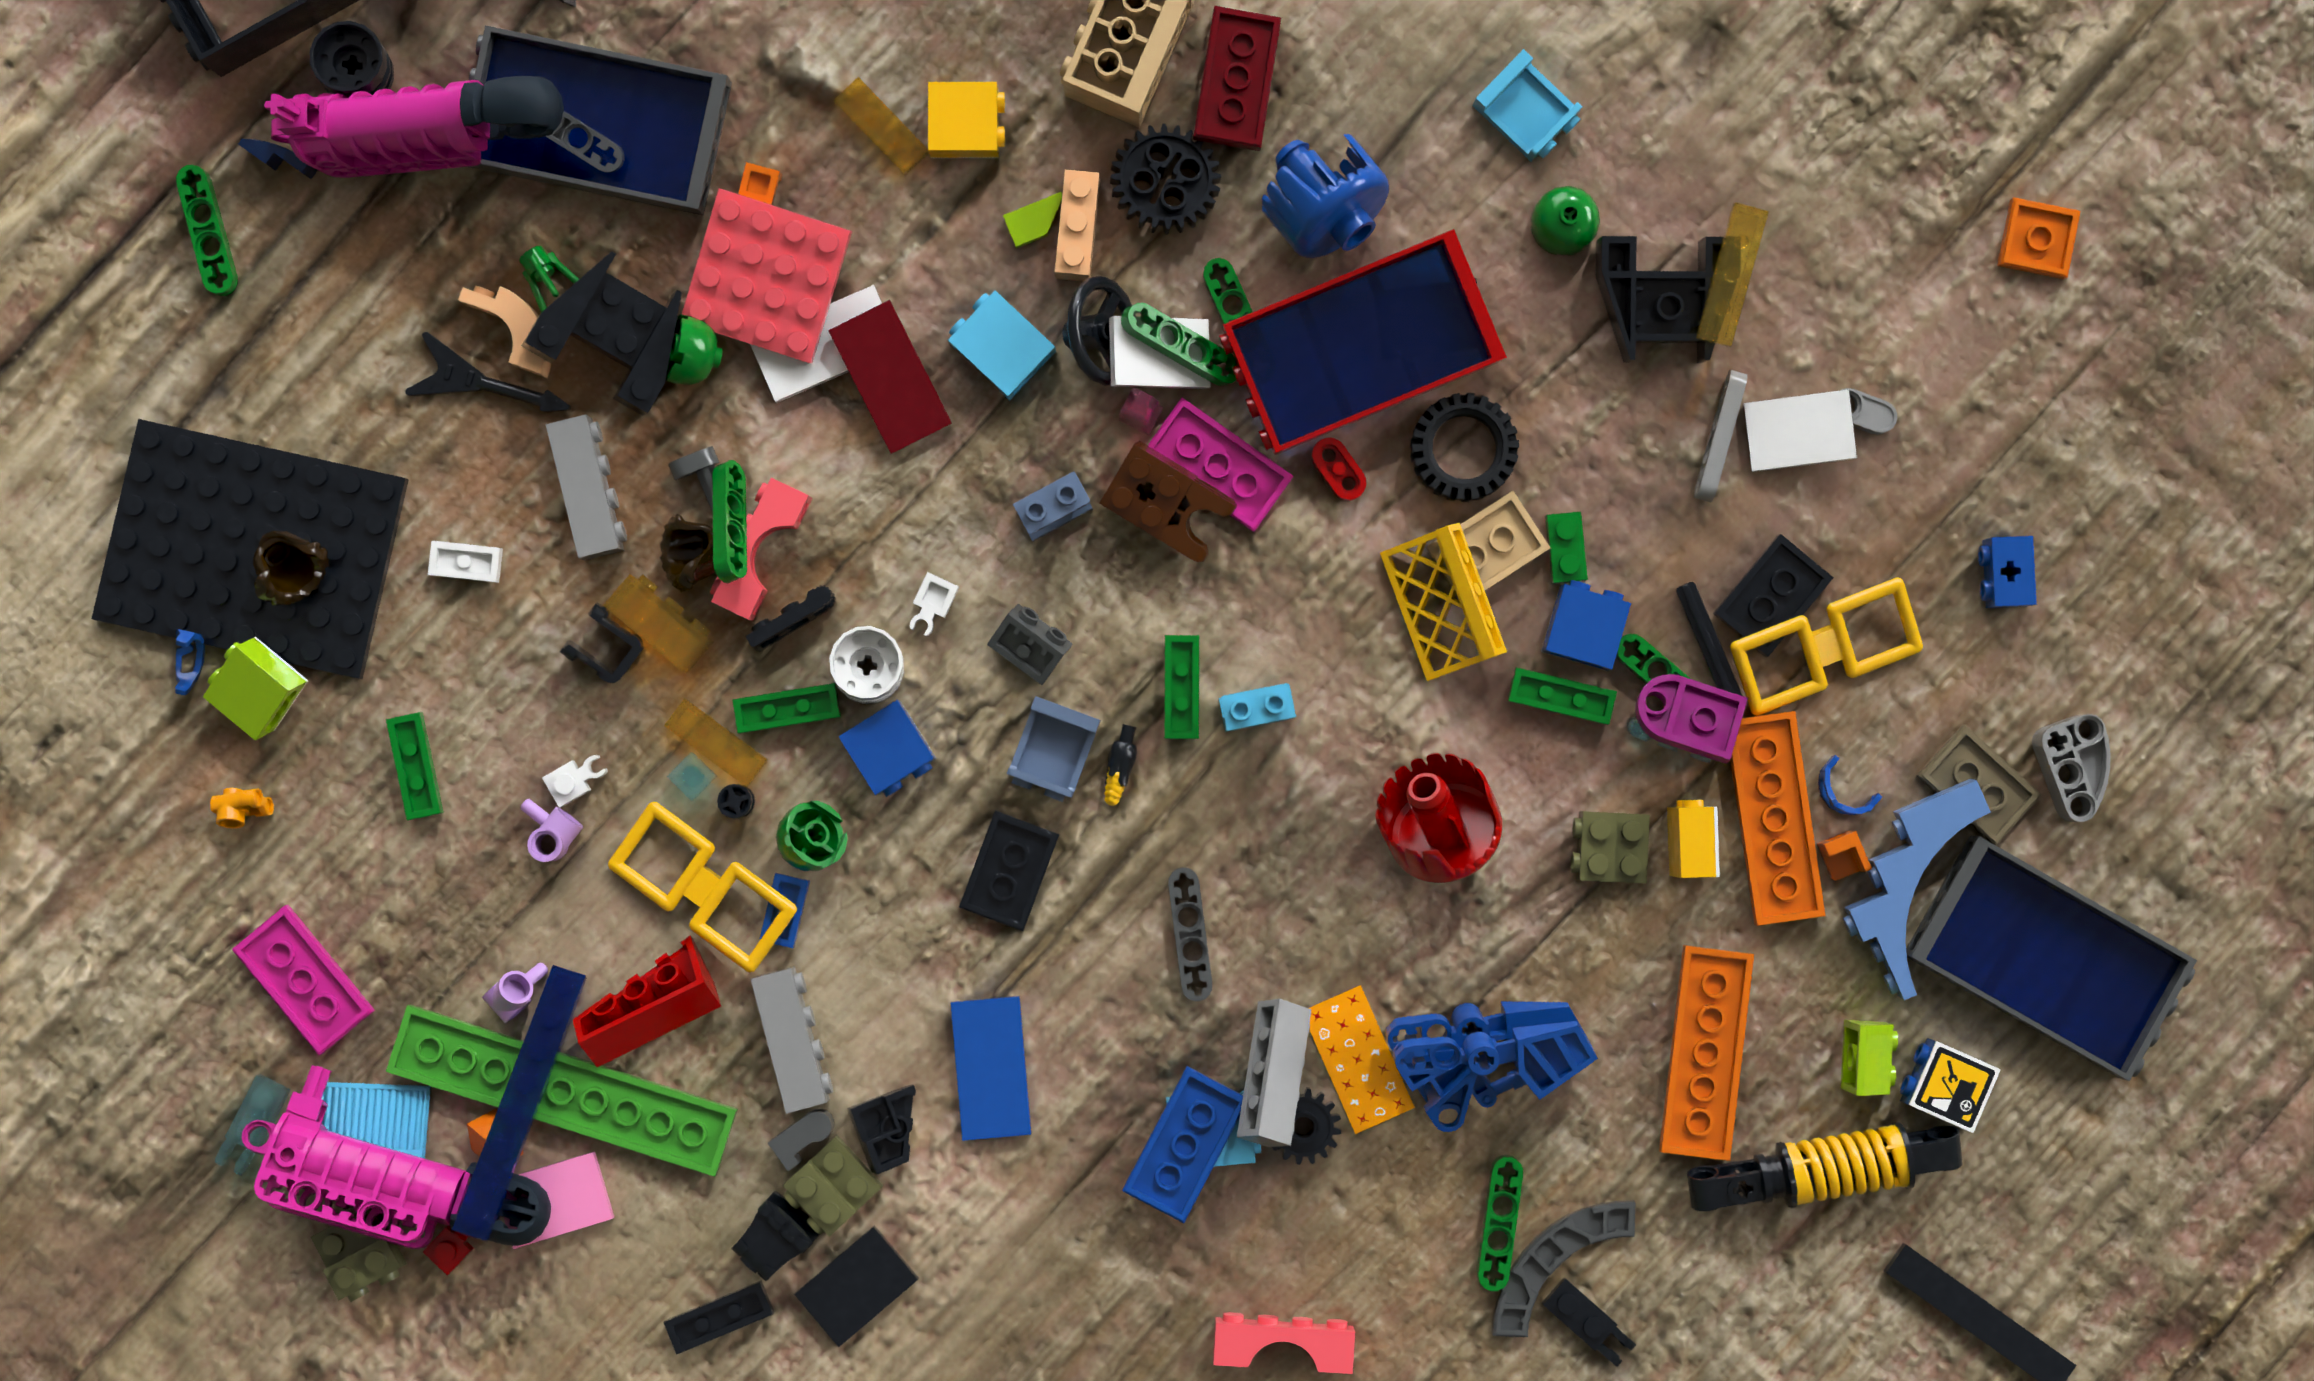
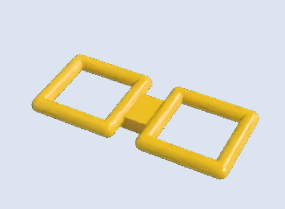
[1730,577,1923,716]
[608,802,797,972]

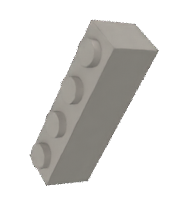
[546,414,627,560]
[750,966,833,1114]
[1237,999,1312,1147]

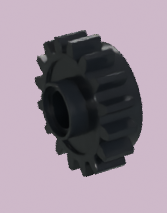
[1272,1087,1342,1165]

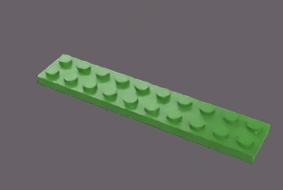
[386,1005,738,1177]

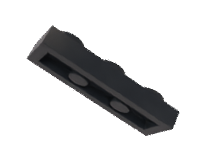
[663,1280,774,1355]

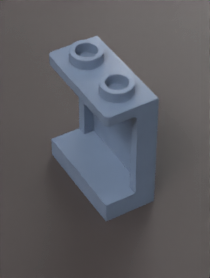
[1013,471,1093,542]
[1007,696,1101,802]

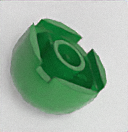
[1531,186,1600,256]
[665,314,723,385]
[776,801,848,872]

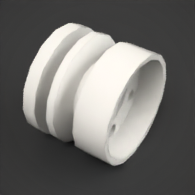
[829,626,904,704]

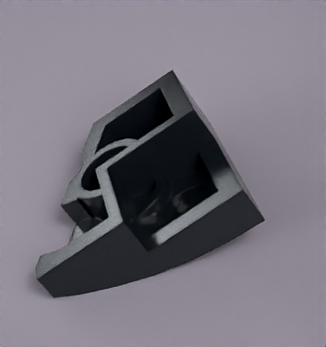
[847,1085,916,1175]

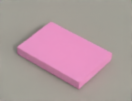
[494,1151,614,1249]

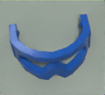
[175,629,205,695]
[1818,755,1882,815]

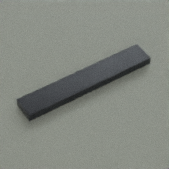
[1884,1243,2077,1381]

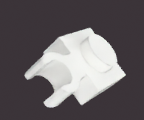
[910,572,959,636]
[542,755,608,808]

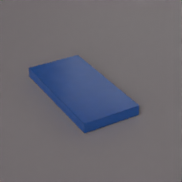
[951,996,1032,1141]
[1122,1066,1243,1223]

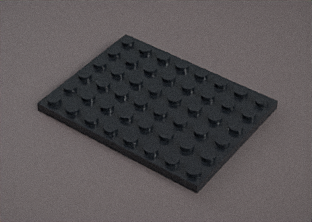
[91,419,409,679]

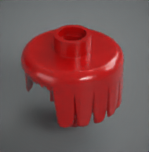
[1375,753,1502,883]

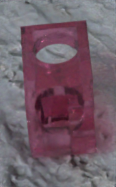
[1119,388,1163,436]

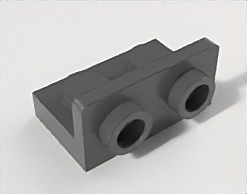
[987,604,1073,685]

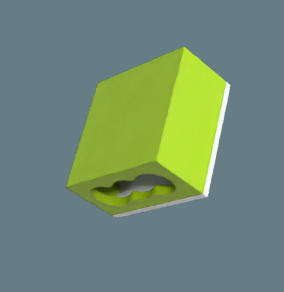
[203,637,308,741]

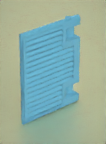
[321,1082,431,1159]

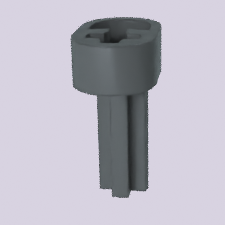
[668,446,731,513]

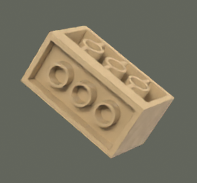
[1060,0,1194,128]

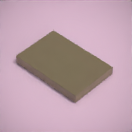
[1916,725,2042,845]

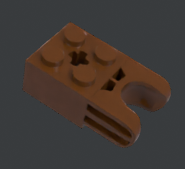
[1099,440,1237,562]

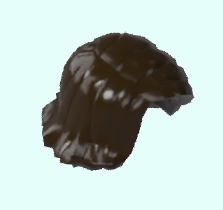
[660,514,715,593]
[253,530,329,605]

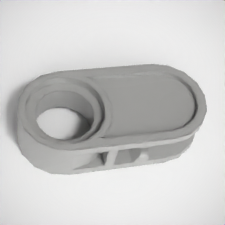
[1840,388,1897,435]

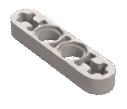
[1694,370,1747,502]

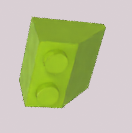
[1841,1020,1898,1096]

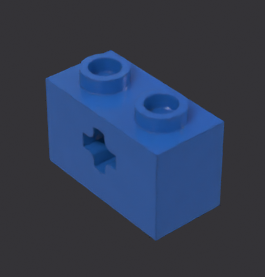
[1978,536,2037,608]

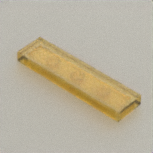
[1696,202,1769,347]

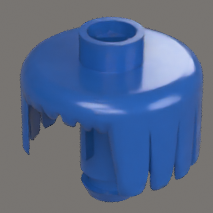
[1262,134,1389,258]

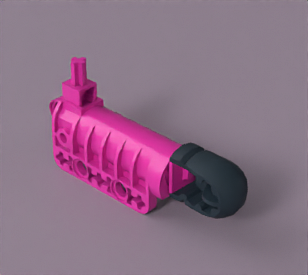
[264,76,564,178]
[242,1065,551,1249]

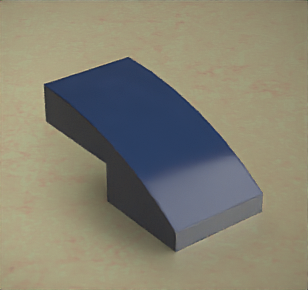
[238,139,318,179]

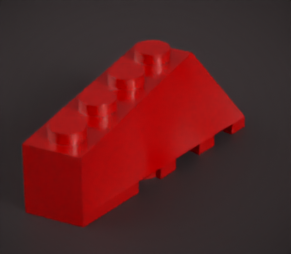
[573,935,722,1067]

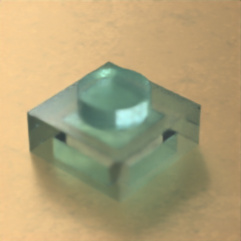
[667,752,717,801]

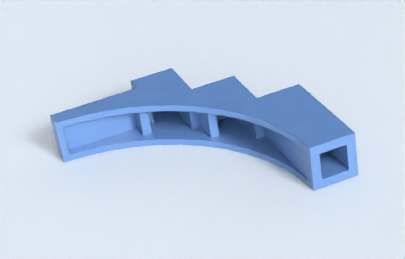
[1843,779,1991,1000]

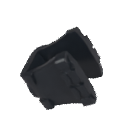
[560,603,644,683]
[731,1191,819,1281]

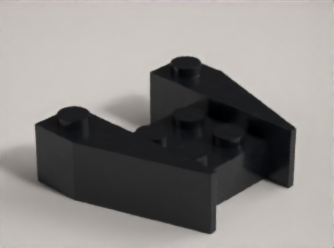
[1595,236,1740,363]
[521,251,682,416]

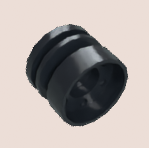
[309,21,394,97]

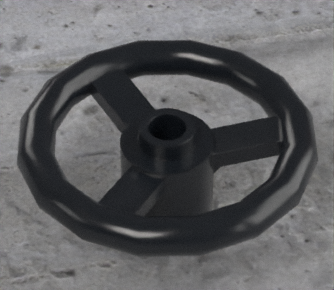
[1062,276,1136,386]

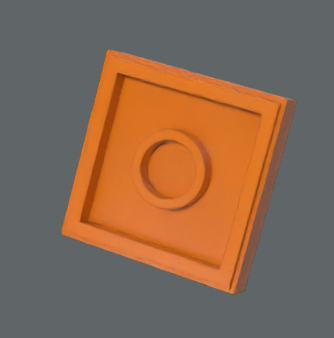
[1997,197,2081,279]

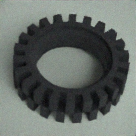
[1410,393,1519,502]

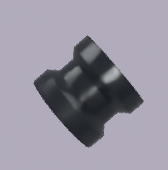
[717,784,755,819]

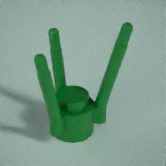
[519,246,579,313]

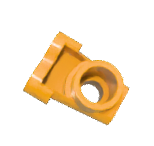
[210,788,274,829]

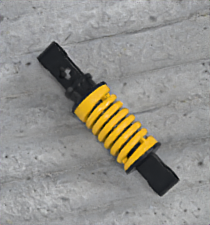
[1687,1122,1963,1211]

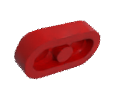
[1311,437,1366,501]

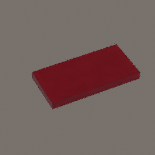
[1193,6,1281,151]
[828,300,952,454]

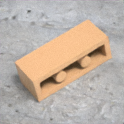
[1055,169,1100,282]

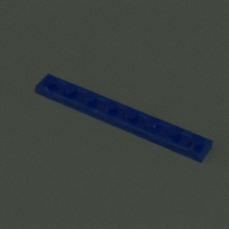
[452,965,587,1242]

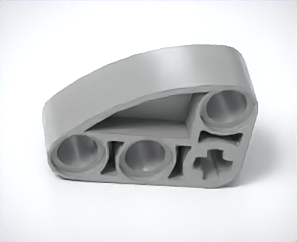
[2032,714,2110,822]

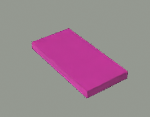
[1148,397,1294,533]
[232,905,375,1055]

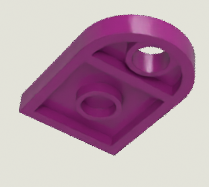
[1635,674,1748,764]

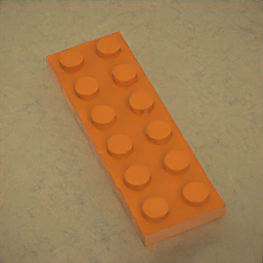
[1730,711,1826,926]
[1659,945,1754,1161]

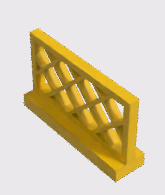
[1380,523,1507,681]

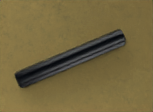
[1676,582,1743,696]

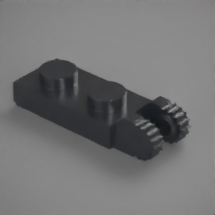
[745,585,836,652]
[1542,1277,1636,1367]

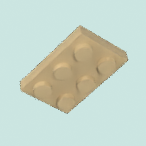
[1426,491,1550,597]

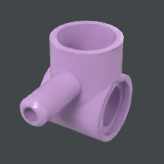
[520,799,583,862]
[482,963,548,1024]

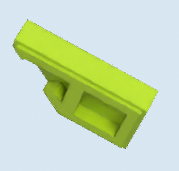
[1003,192,1062,249]

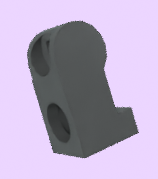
[768,1109,834,1171]

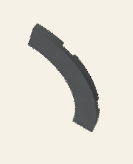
[1492,1200,1636,1337]

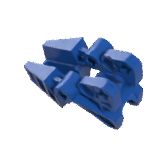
[1385,1001,1598,1132]

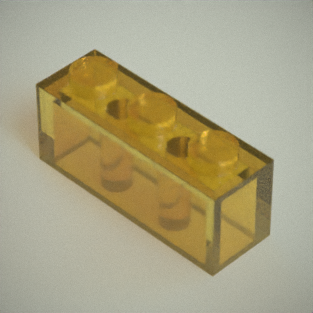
[603,574,714,673]

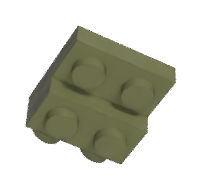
[1571,811,1650,884]
[782,1135,884,1237]
[311,1208,407,1302]

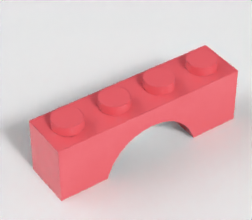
[710,478,812,621]
[1213,1312,1355,1374]

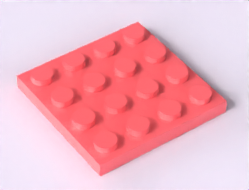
[682,188,852,363]

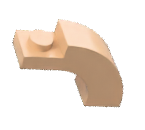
[458,286,551,379]

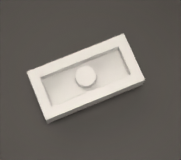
[428,541,503,583]

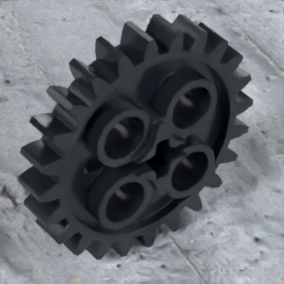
[1110,124,1221,235]

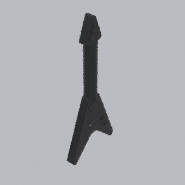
[405,332,571,412]

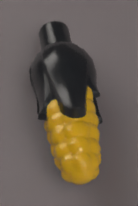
[1104,724,1137,806]

